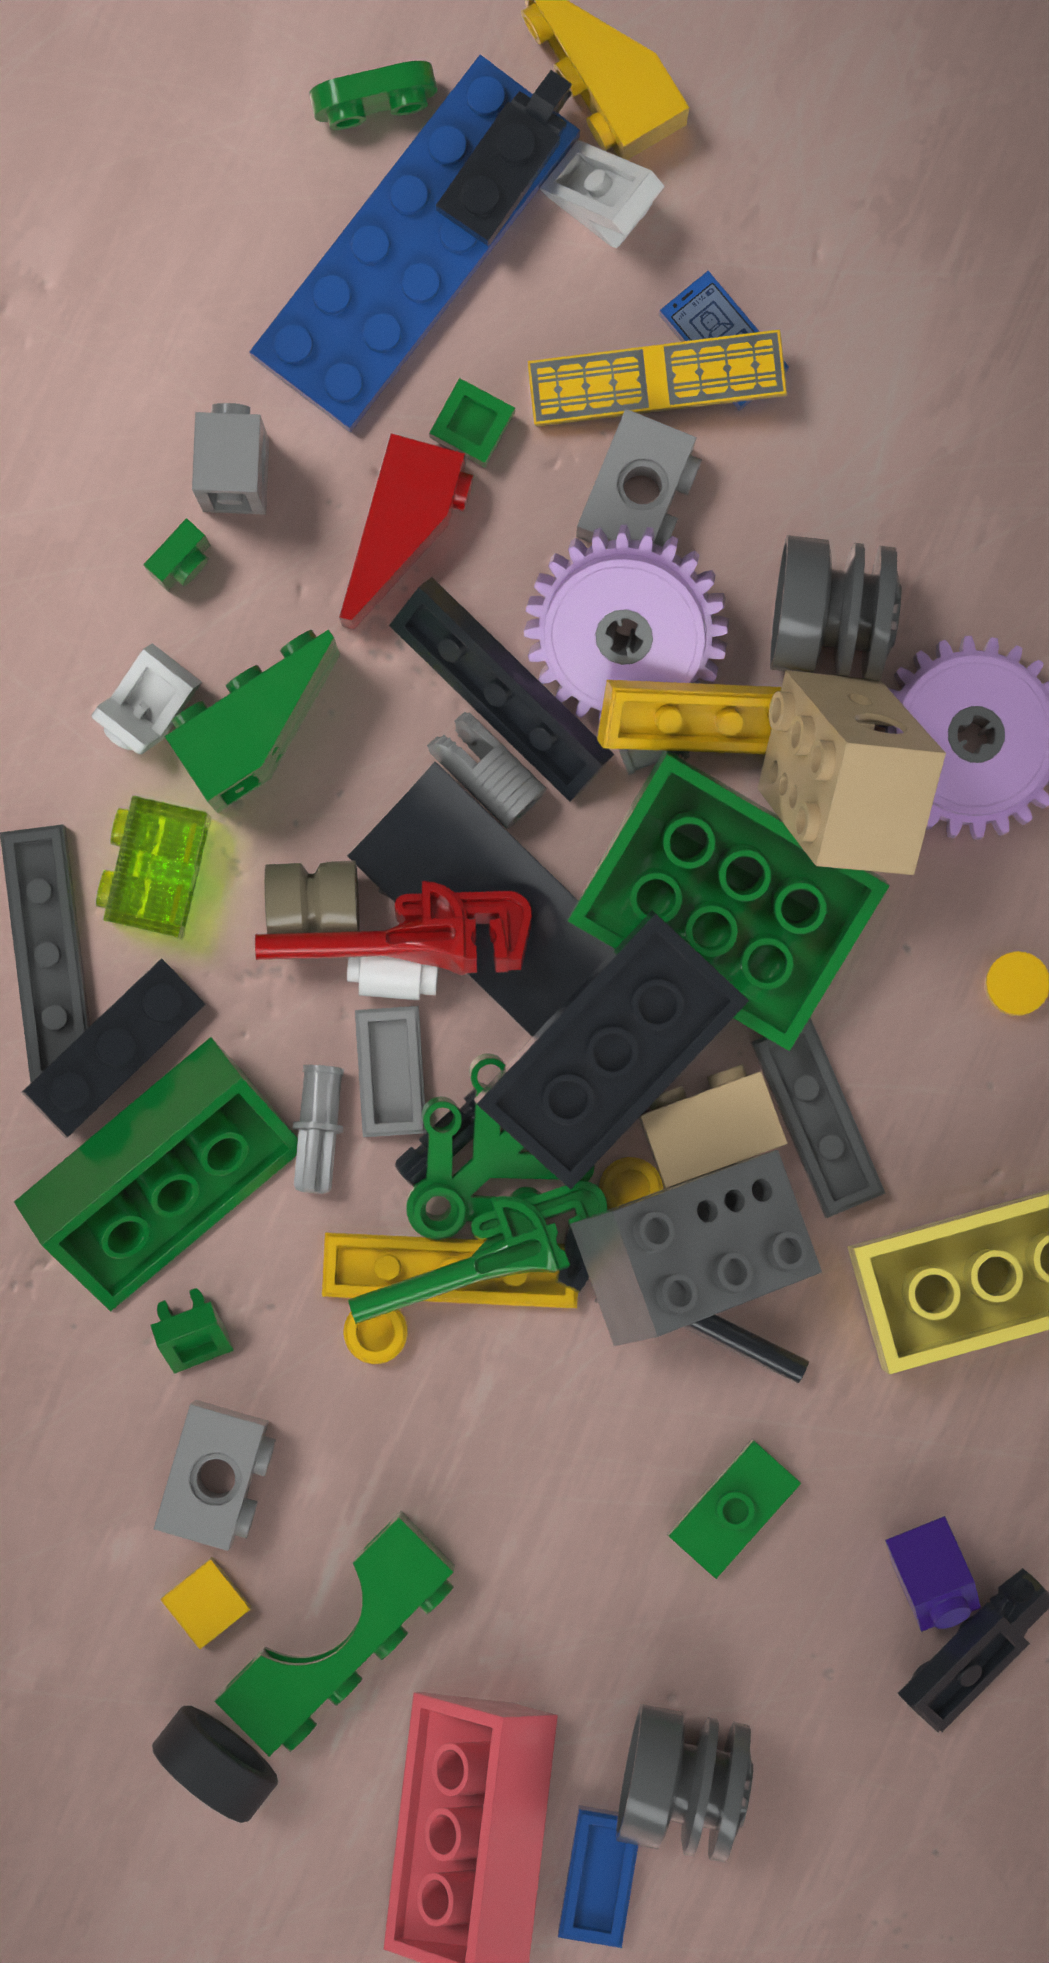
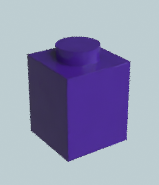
[885,1516,981,1632]

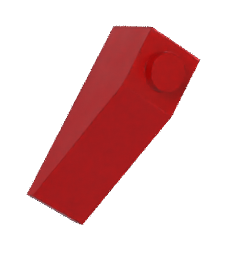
[339,433,474,629]

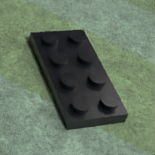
[474,910,749,1189]

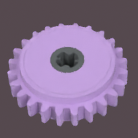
[524,525,729,721]
[876,636,1049,840]

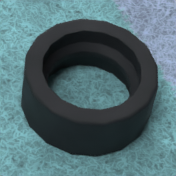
[152,1706,278,1823]

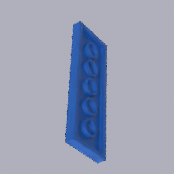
[249,54,580,433]

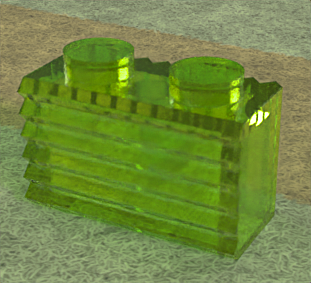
[96,795,211,940]

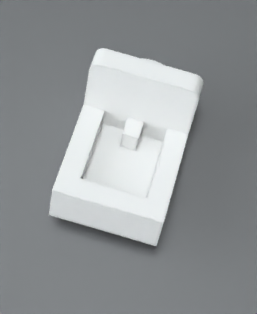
[91,643,202,754]

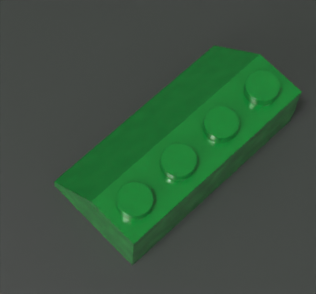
[14,1037,298,1312]

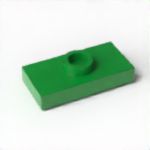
[668,1439,801,1579]

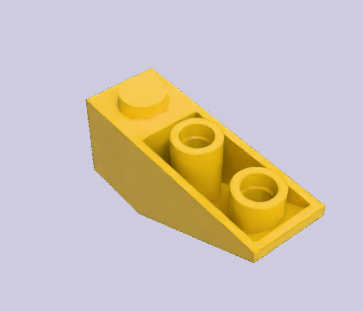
[521,0,689,160]

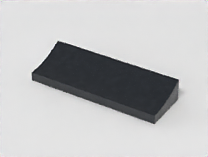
[347,761,615,1037]

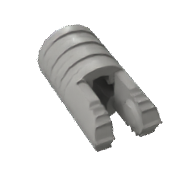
[427,712,547,829]

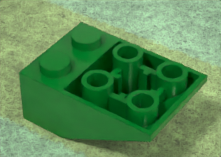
[164,629,340,813]

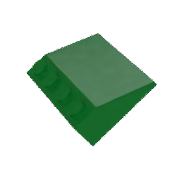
[567,750,890,1051]

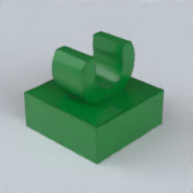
[150,1288,234,1374]

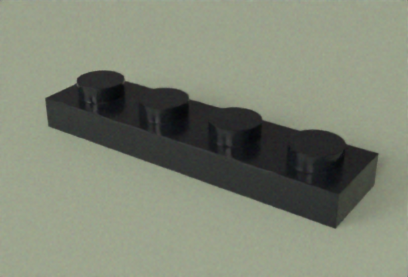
[389,577,615,802]

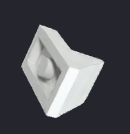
[539,140,665,248]

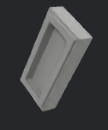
[355,1006,427,1137]

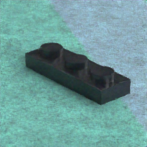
[21,958,206,1138]

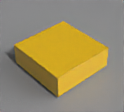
[160,1557,252,1650]

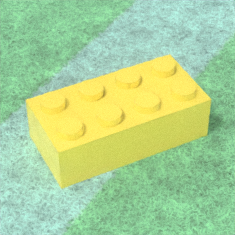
[847,1190,1049,1374]

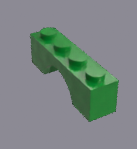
[214,1511,455,1757]

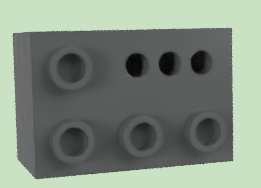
[570,1150,822,1346]

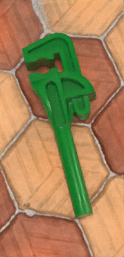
[348,1181,607,1324]

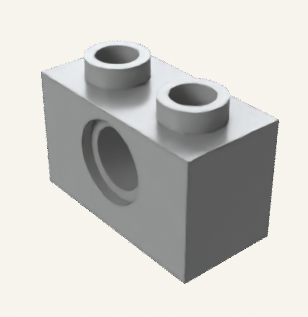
[192,403,269,515]
[576,408,702,547]
[154,1400,276,1551]

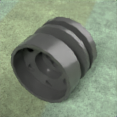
[770,535,902,681]
[616,1704,753,1863]

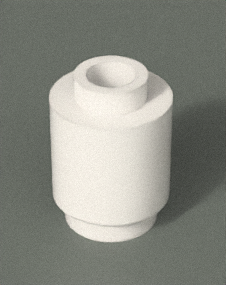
[347,956,439,1000]

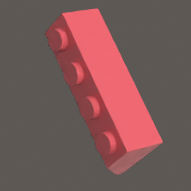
[383,1692,558,1963]

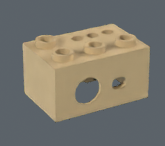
[757,670,946,875]

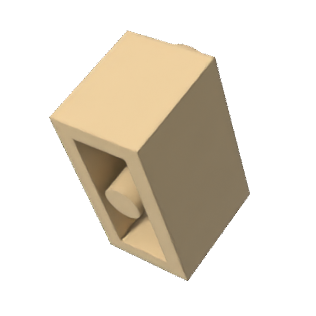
[639,1064,788,1188]

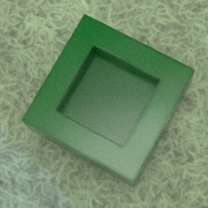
[429,378,515,468]
[143,518,211,591]

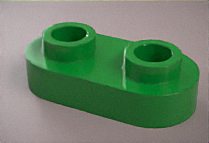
[309,61,438,130]

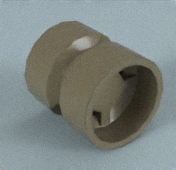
[264,860,360,934]

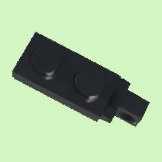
[436,70,572,246]
[897,1568,1049,1732]

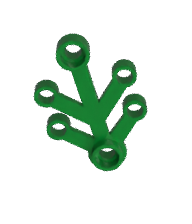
[406,1053,595,1240]

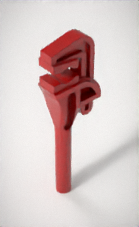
[255,881,531,975]

